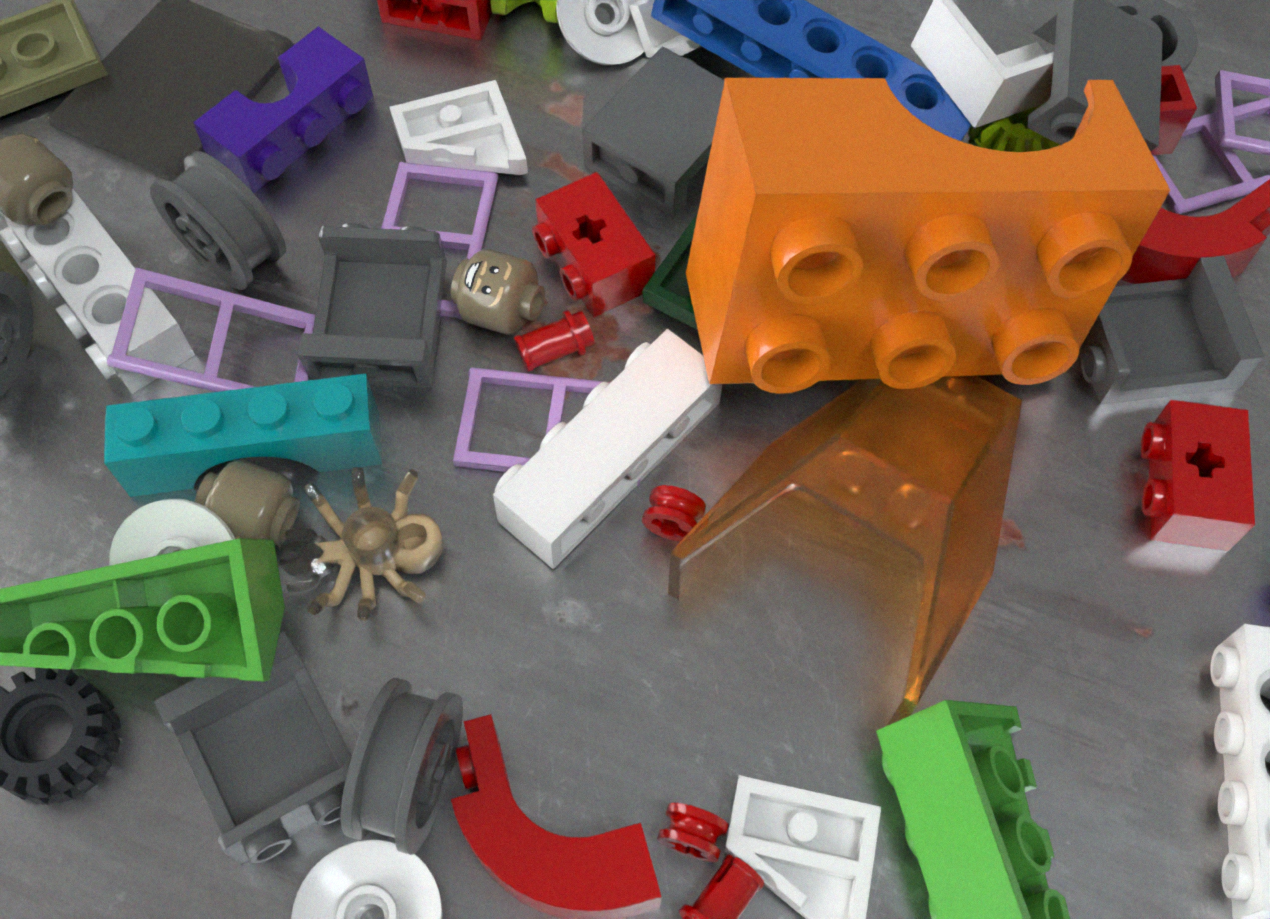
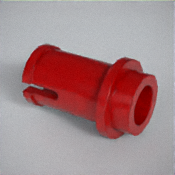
[514,310,595,372]
[679,854,765,919]

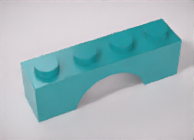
[104,374,382,497]

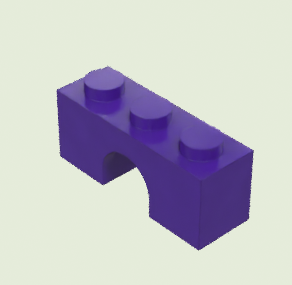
[193,26,373,193]

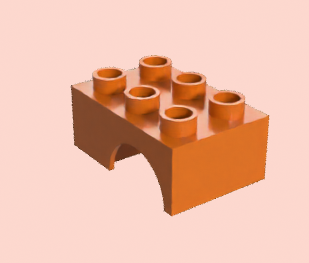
[686,78,1170,394]

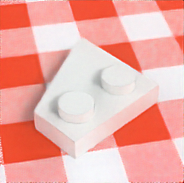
[389,80,528,175]
[724,775,881,919]

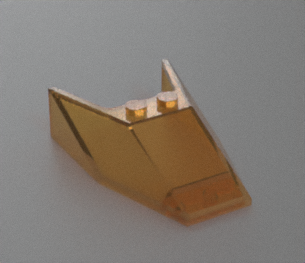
[668,376,1022,726]

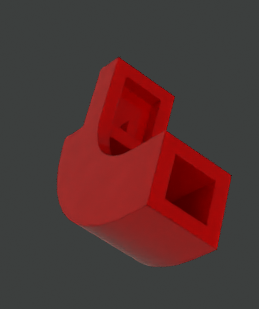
[1120,179,1270,284]
[451,714,662,919]

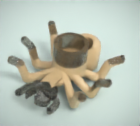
[278,467,444,621]

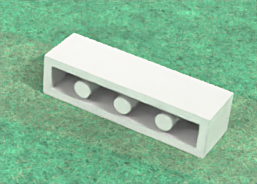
[493,329,723,569]

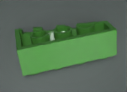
[0,538,285,682]
[876,700,1070,919]

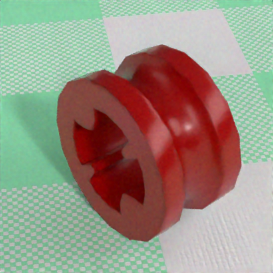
[642,485,706,542]
[657,802,729,863]

